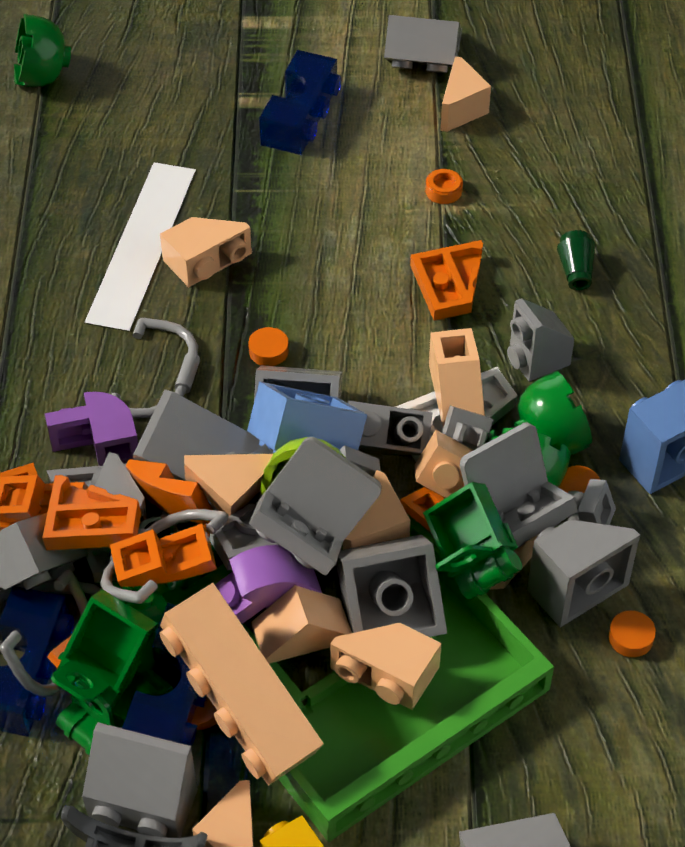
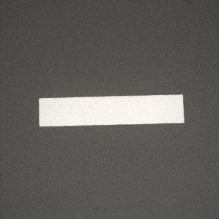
[84,162,196,331]

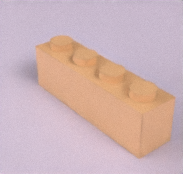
[159,583,324,786]

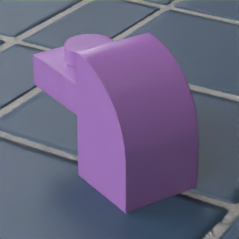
[45,392,138,466]
[215,545,322,624]

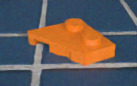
[410,240,483,321]
[42,475,141,550]

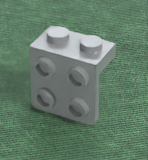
[460,422,578,548]
[249,437,382,576]

